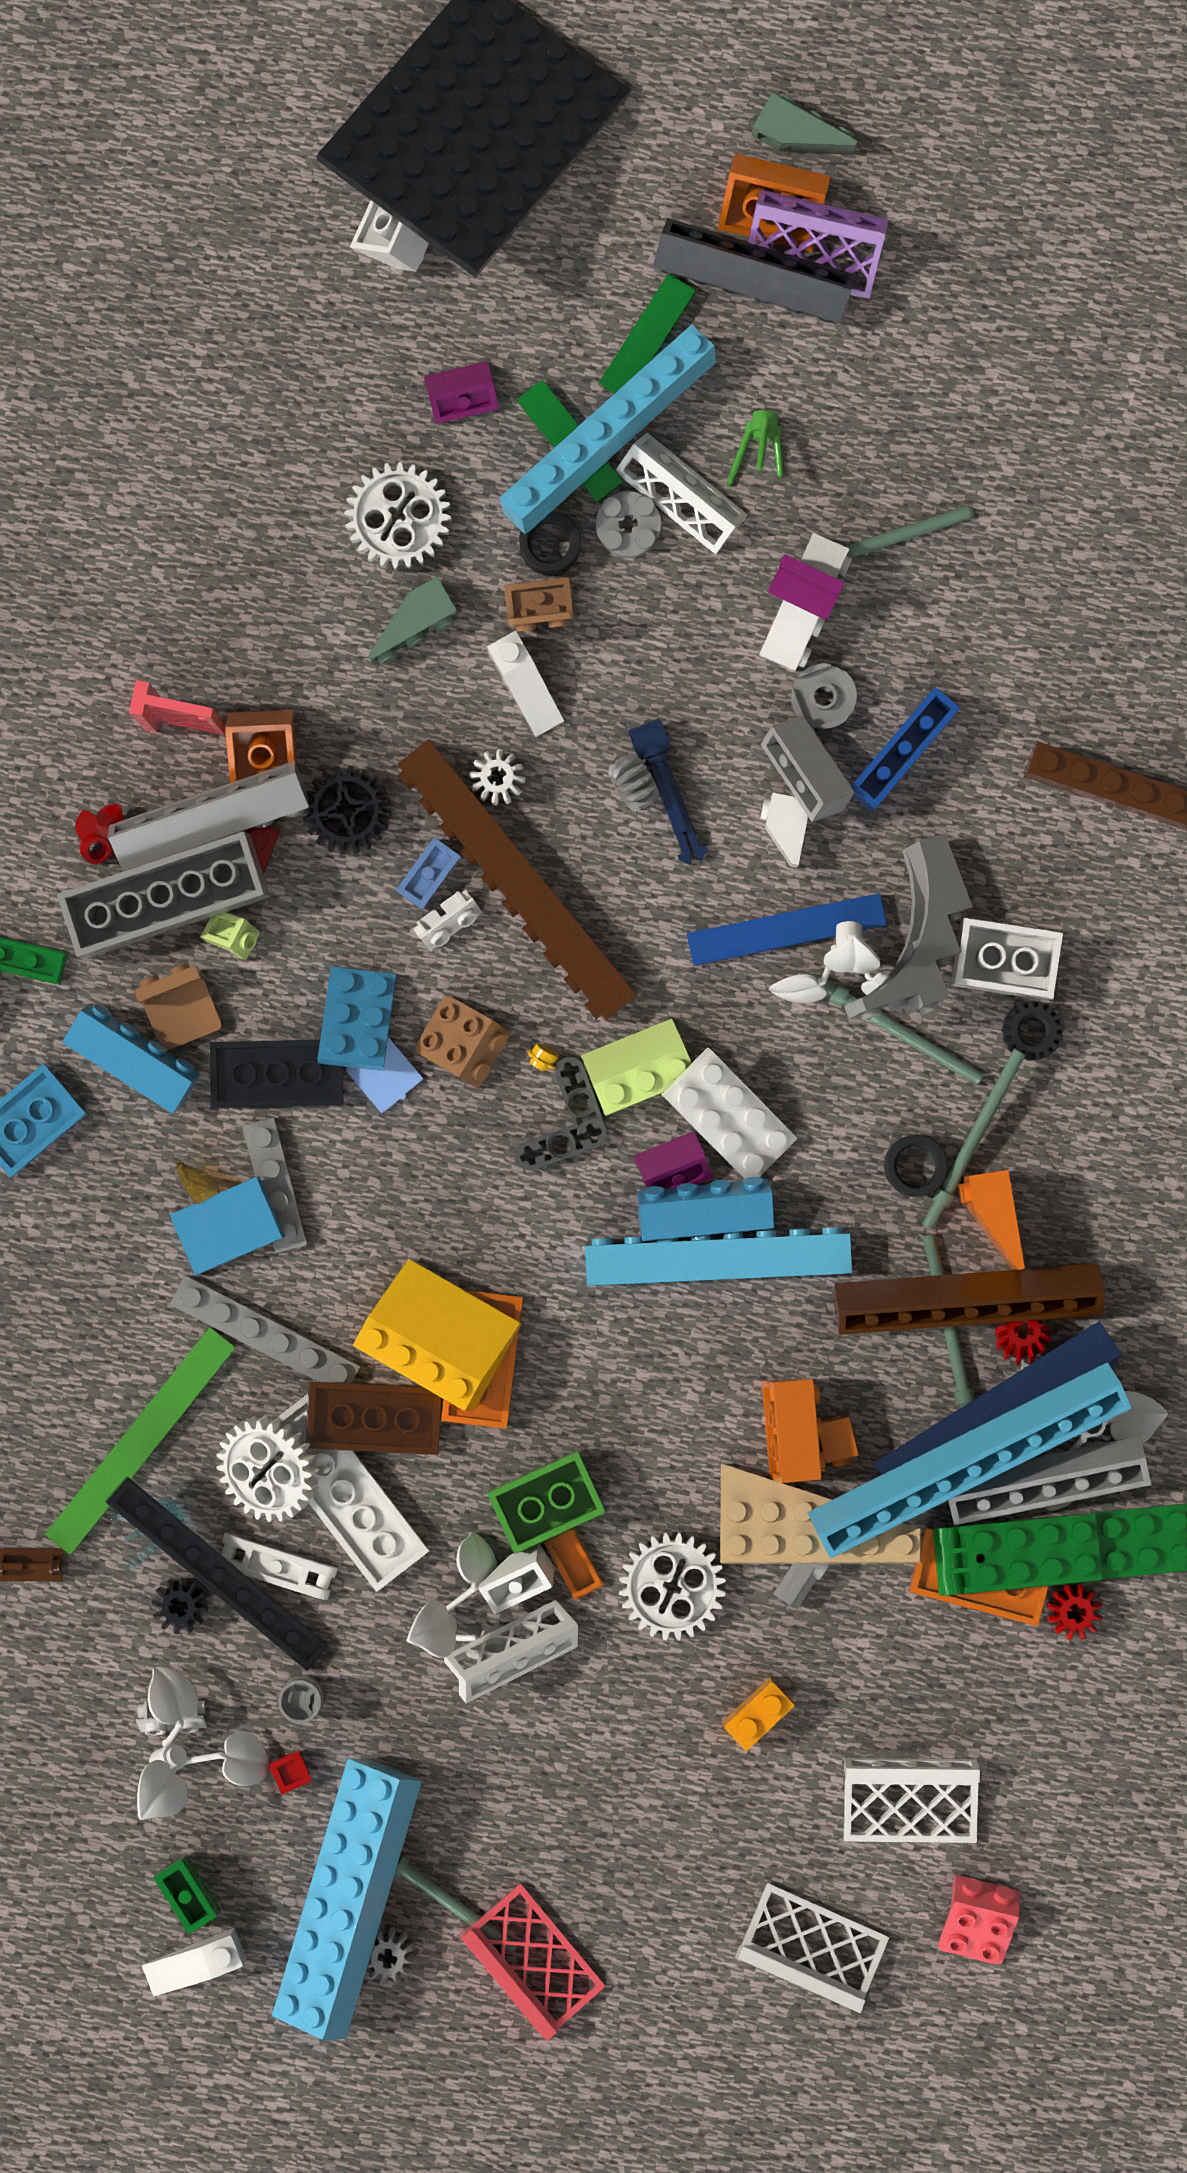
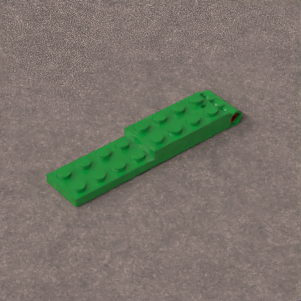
[932,1503,1187,1596]

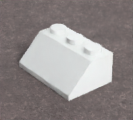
[350,201,429,272]

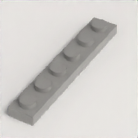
[170,1275,361,1384]

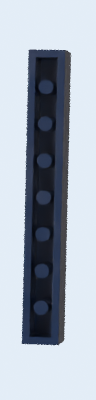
[874,1321,1123,1475]

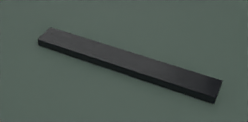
[105,1476,329,1671]

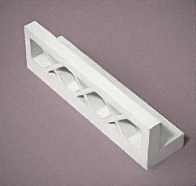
[615,433,748,554]
[444,1600,578,1703]

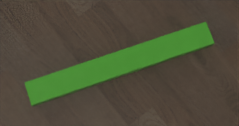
[44,1327,236,1555]

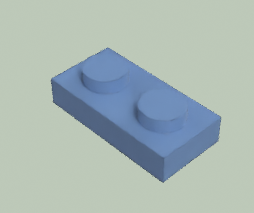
[396,837,461,910]

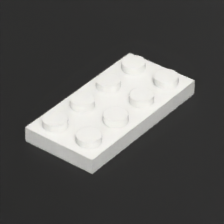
[661,1048,798,1179]

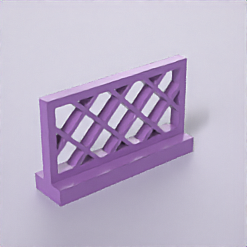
[748,189,889,299]

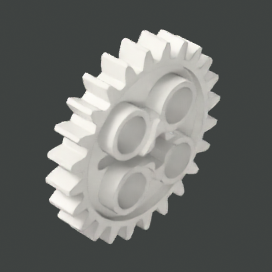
[344,462,451,571]
[216,1415,319,1522]
[619,1532,726,1641]

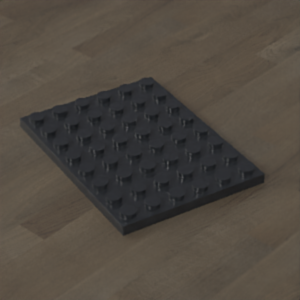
[317,0,631,278]

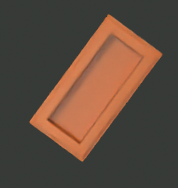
[543,1527,604,1600]

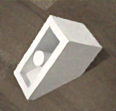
[760,793,808,868]
[478,1543,554,1614]

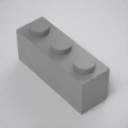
[761,715,855,822]

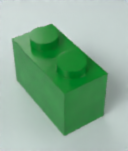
[153,1853,221,1934]

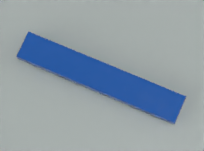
[687,893,887,966]

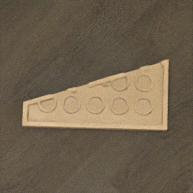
[720,1463,921,1564]

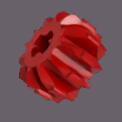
[994,1320,1051,1366]
[1046,1584,1103,1640]

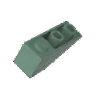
[751,93,858,154]
[369,577,458,665]

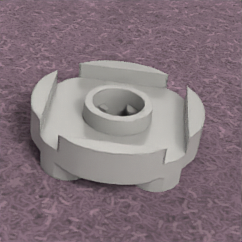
[596,491,661,558]
[791,663,857,730]

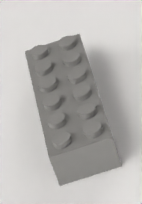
[57,831,271,959]

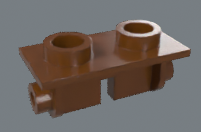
[0,1548,63,1582]

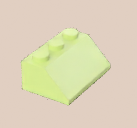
[581,1019,692,1116]

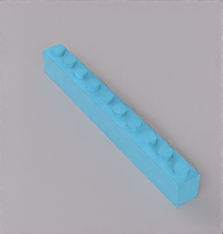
[807,1362,1132,1559]

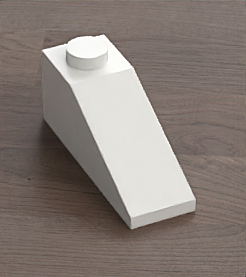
[487,631,564,737]
[142,1928,247,1996]

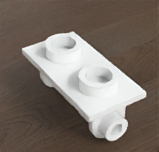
[413,890,482,952]
[136,1700,207,1736]

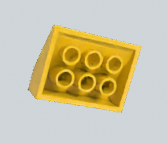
[352,1259,522,1411]

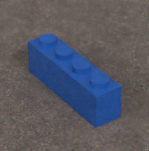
[851,687,960,813]

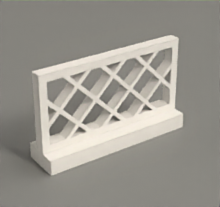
[844,1758,980,1843]
[735,1883,889,2013]

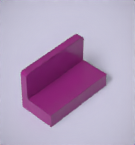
[424,362,499,424]
[768,554,844,620]
[634,1132,713,1189]

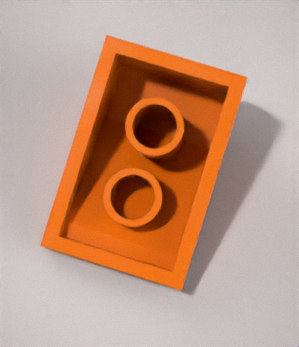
[225,710,299,817]
[958,1170,1025,1270]

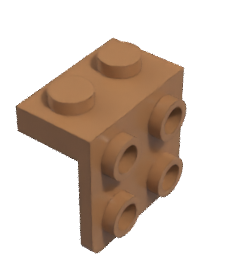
[504,577,575,632]
[134,963,222,1051]
[415,996,512,1089]

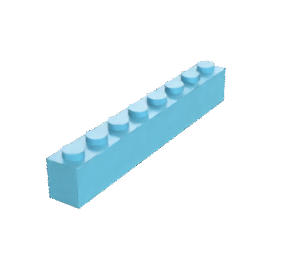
[499,324,716,535]
[585,1227,852,1286]

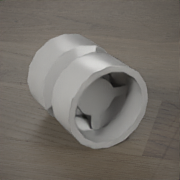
[278,1675,324,1723]

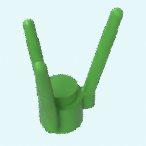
[726,410,783,486]

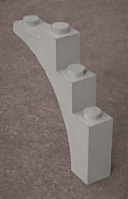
[844,833,973,1020]

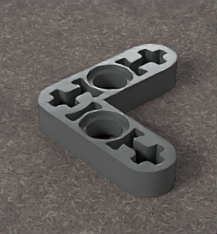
[515,1057,607,1171]

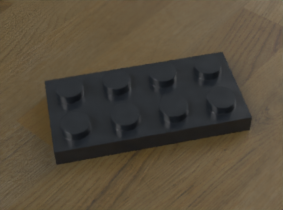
[210,1040,344,1108]

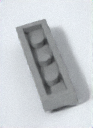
[242,1118,308,1253]

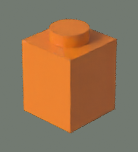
[819,1415,858,1467]

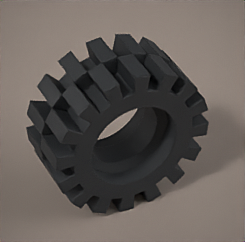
[1001,1001,1064,1061]

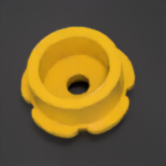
[528,1042,559,1072]

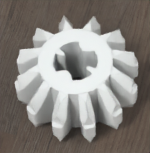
[469,749,525,806]

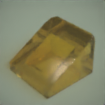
[175,1162,218,1204]

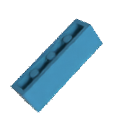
[62,1003,201,1114]
[637,1177,774,1241]

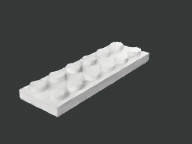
[264,1394,430,1592]

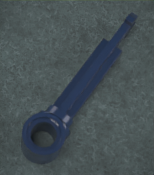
[628,718,707,865]

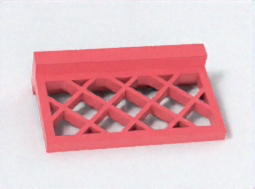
[129,680,225,735]
[458,1883,606,2041]

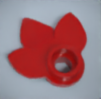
[75,803,123,864]

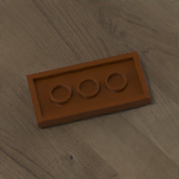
[305,1382,441,1455]

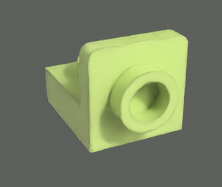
[200,912,260,960]

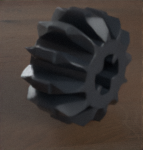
[152,1577,209,1634]

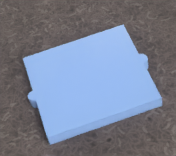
[345,1037,423,1114]

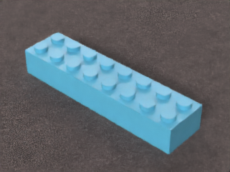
[272,1758,422,2040]

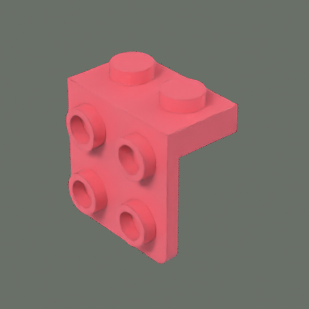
[939,1874,1020,1965]

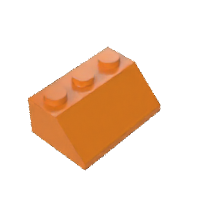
[717,153,831,252]
[761,1378,826,1483]

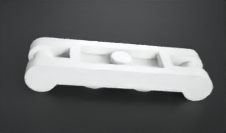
[221,1532,338,1600]

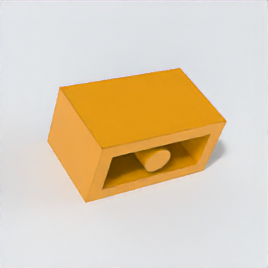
[722,1677,795,1752]

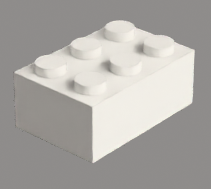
[951,918,1063,1001]

